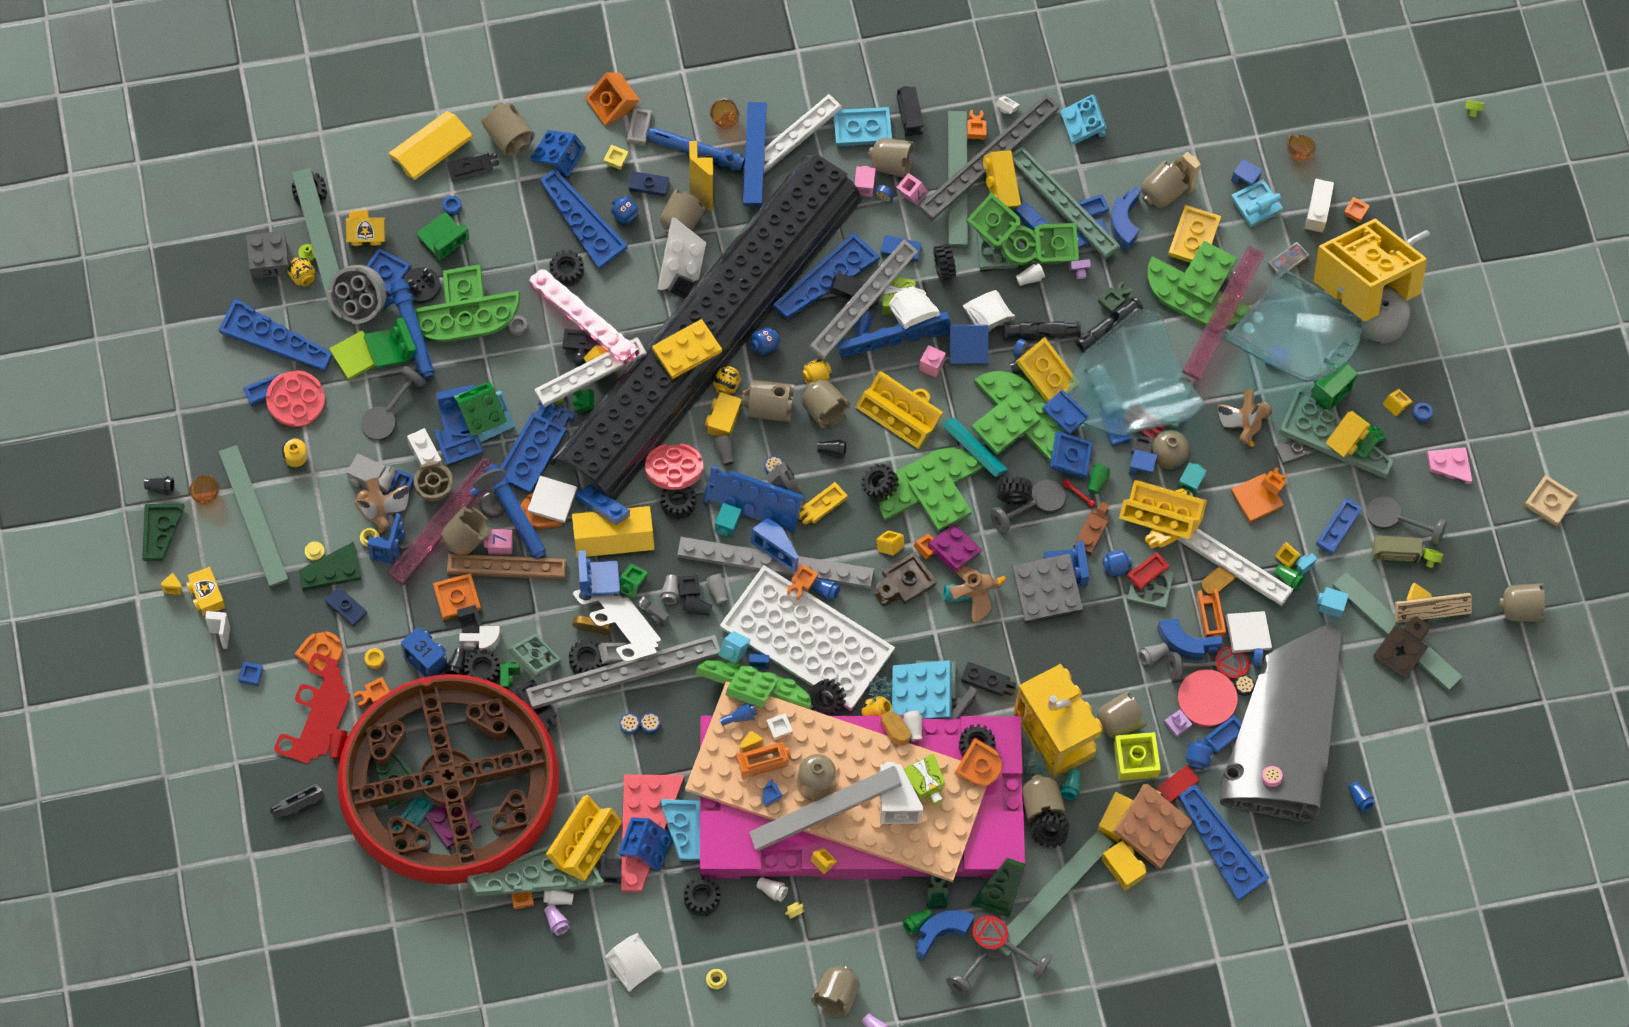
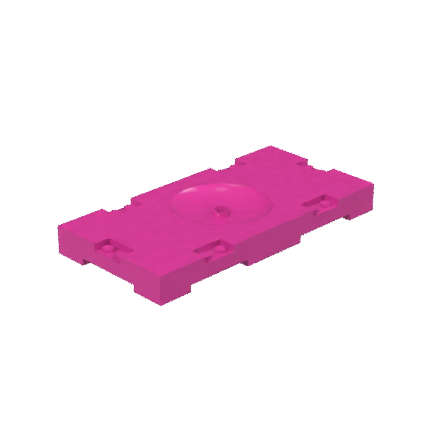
[700,716,1025,879]

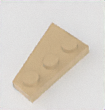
[1169,152,1201,195]

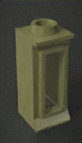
[1372,536,1425,563]

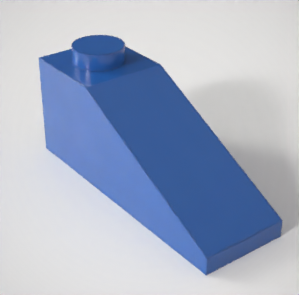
[751,518,799,573]

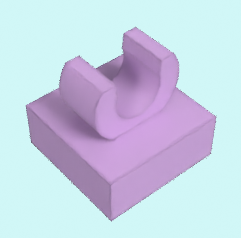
[1069,259,1091,279]
[1164,710,1192,738]

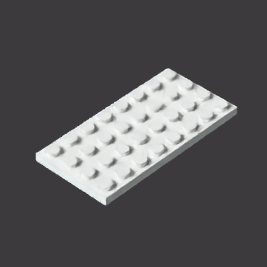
[720,565,895,711]

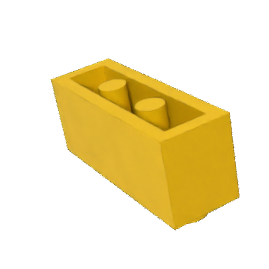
[983,150,1021,210]

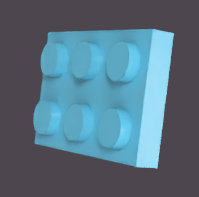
[833,107,892,147]

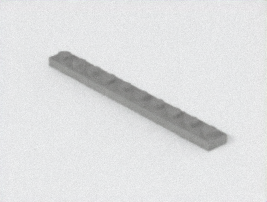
[677,537,874,589]
[526,635,720,709]

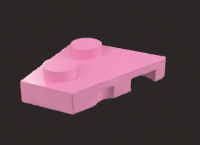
[1427,447,1472,485]

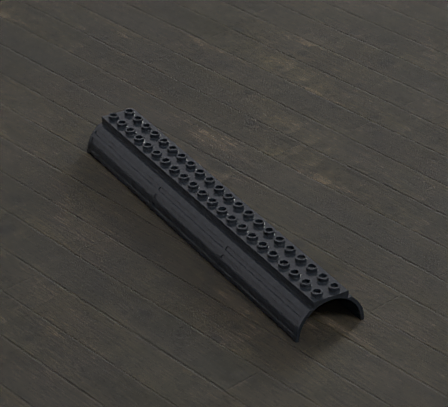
[550,154,862,500]

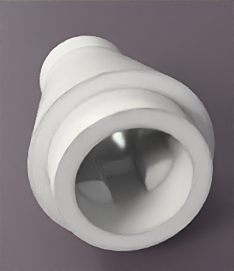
[1016,264,1045,286]
[902,711,922,741]
[757,877,788,902]
[543,890,574,905]

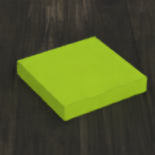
[329,331,375,381]

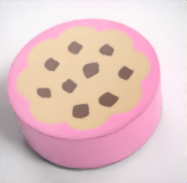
[1262,766,1282,787]

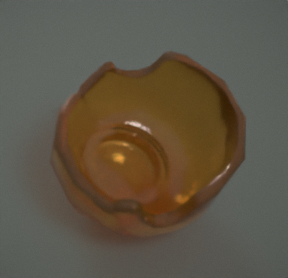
[710,98,740,129]
[1287,134,1316,161]
[190,475,220,504]

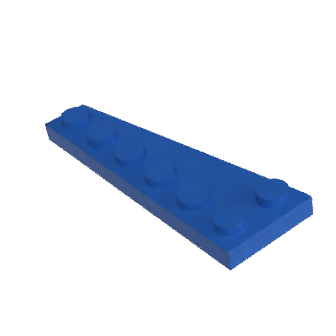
[540,169,628,270]
[773,232,880,319]
[219,298,332,372]
[837,312,951,357]
[1178,784,1270,902]

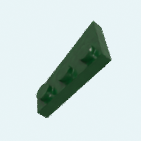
[142,504,185,561]
[299,541,361,591]
[375,751,414,809]
[971,858,1026,917]

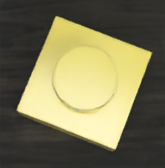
[604,145,629,170]

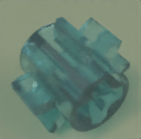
[869,676,893,698]
[1022,750,1046,777]

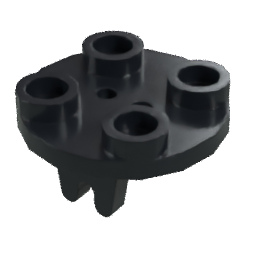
[404,267,440,304]

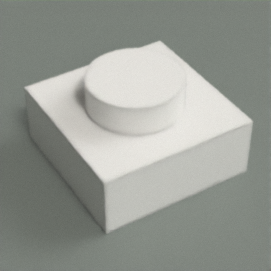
[995,96,1020,114]
[766,713,793,740]

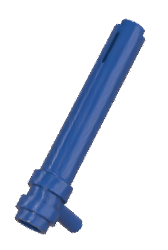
[647,127,745,172]
[383,279,434,380]
[469,464,546,559]

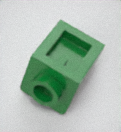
[619,564,648,598]
[500,662,520,690]

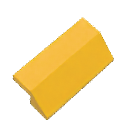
[388,111,474,180]
[689,141,713,210]
[856,371,944,449]
[1119,480,1207,539]
[572,506,654,558]
[546,795,622,881]

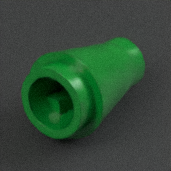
[1088,464,1110,494]
[1274,564,1304,590]
[902,909,933,935]

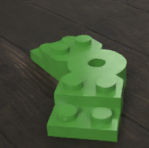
[966,193,1079,266]

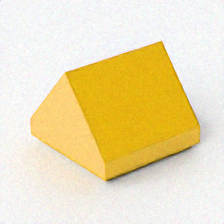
[1275,542,1301,568]
[161,573,183,595]
[810,848,837,874]

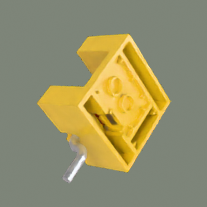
[1313,219,1430,322]
[1013,664,1102,779]

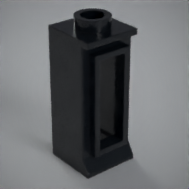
[896,86,924,137]
[828,270,881,309]

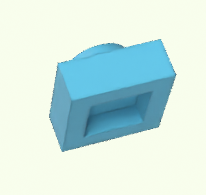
[1296,553,1317,575]

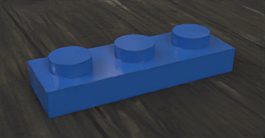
[575,485,630,525]
[1316,498,1362,555]

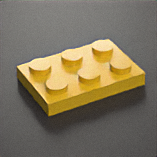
[1168,205,1221,263]
[652,319,722,379]
[1016,338,1079,402]

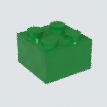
[1311,359,1358,411]

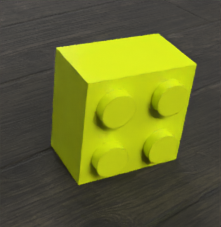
[1113,732,1161,781]

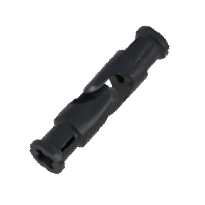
[1075,297,1144,354]
[1003,321,1081,339]

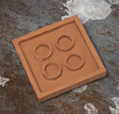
[1112,784,1192,869]

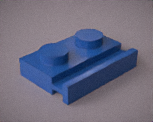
[1042,389,1089,435]

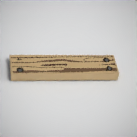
[1395,593,1472,623]

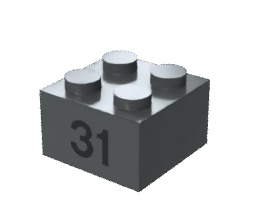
[246,231,289,279]

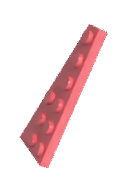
[621,774,684,892]

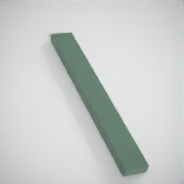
[948,111,968,247]
[1012,146,1120,259]
[292,168,348,313]
[218,445,289,588]
[1332,572,1463,692]
[998,830,1113,957]

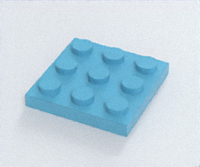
[892,660,952,719]

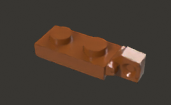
[1073,502,1109,555]

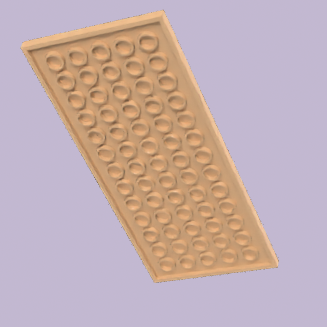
[685,681,987,882]

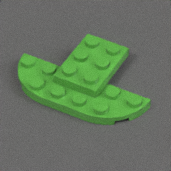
[1147,241,1253,329]
[415,265,521,342]
[971,371,1064,463]
[879,448,984,532]
[696,660,811,709]

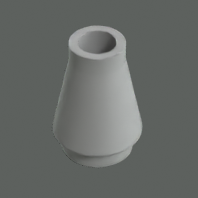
[706,574,728,604]
[660,575,679,605]
[1138,643,1169,666]

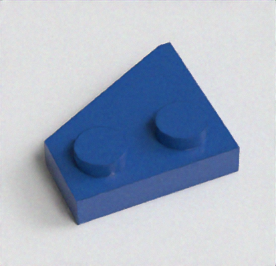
[434,430,483,466]

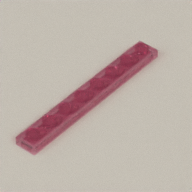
[1182,245,1265,381]
[528,268,640,365]
[387,456,499,586]

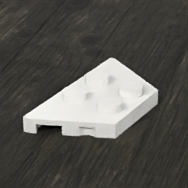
[657,217,706,290]

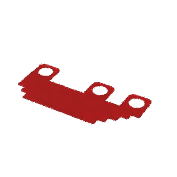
[274,653,351,764]

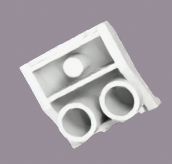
[889,287,940,329]
[962,290,1015,332]
[605,933,662,993]

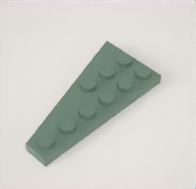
[1278,386,1393,479]
[467,844,604,896]

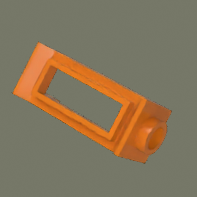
[1196,588,1226,639]
[736,741,791,779]

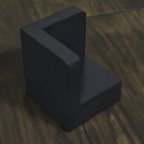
[457,605,482,633]
[601,854,622,883]

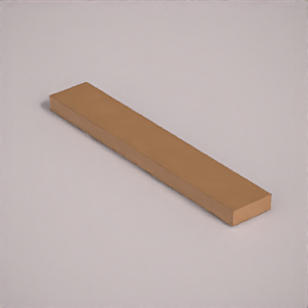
[447,554,566,580]

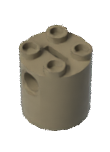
[481,102,535,156]
[741,380,794,422]

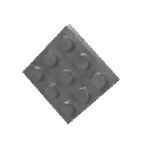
[1012,554,1083,623]

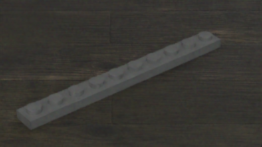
[918,94,1060,221]

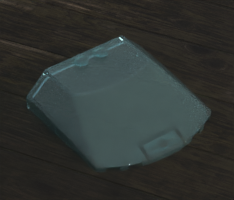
[1222,266,1362,383]

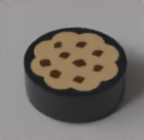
[1234,675,1255,696]

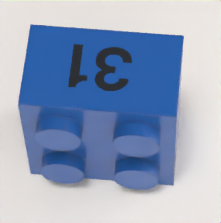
[401,627,447,677]

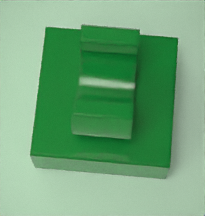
[572,389,594,414]

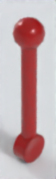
[1063,480,1096,508]

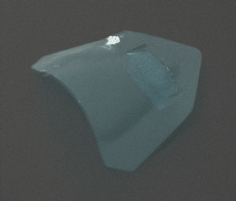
[1066,308,1205,436]

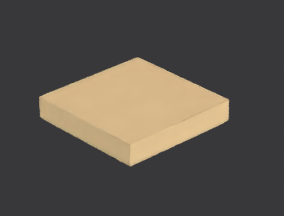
[1524,475,1578,527]

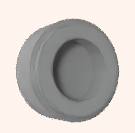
[508,316,528,336]

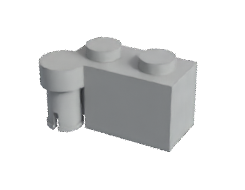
[346,453,397,495]

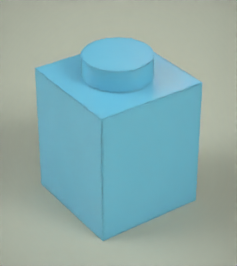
[1317,587,1349,618]
[718,631,751,664]

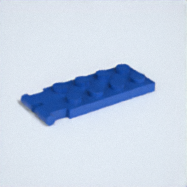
[501,400,576,494]
[703,465,804,532]

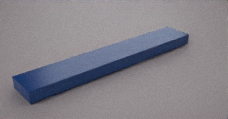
[743,102,767,206]

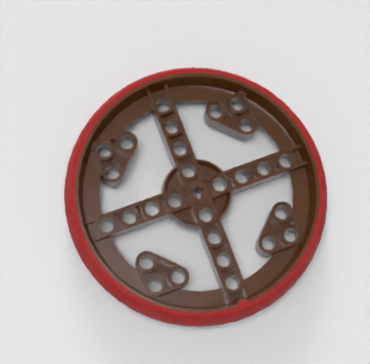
[337,674,560,884]

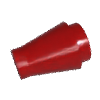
[329,729,348,760]

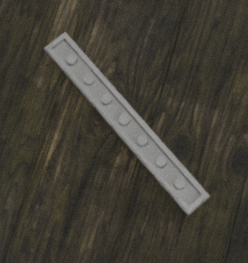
[809,239,918,360]
[750,766,902,851]

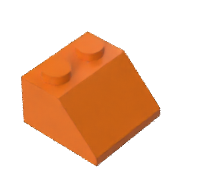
[585,72,640,126]

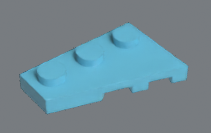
[660,799,700,861]

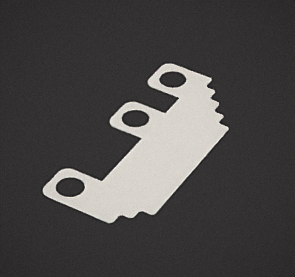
[573,590,661,661]

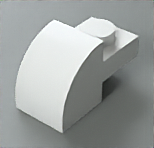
[459,626,500,653]

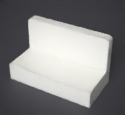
[205,611,231,649]

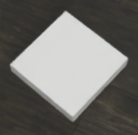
[528,476,577,523]
[1226,611,1272,653]

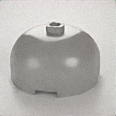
[328,265,387,324]
[1352,286,1410,344]

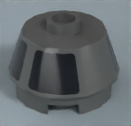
[766,462,802,493]

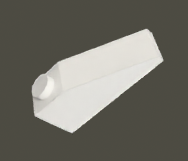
[1305,179,1334,233]

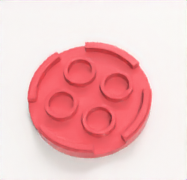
[266,370,325,427]
[645,443,703,490]
[1177,670,1237,728]

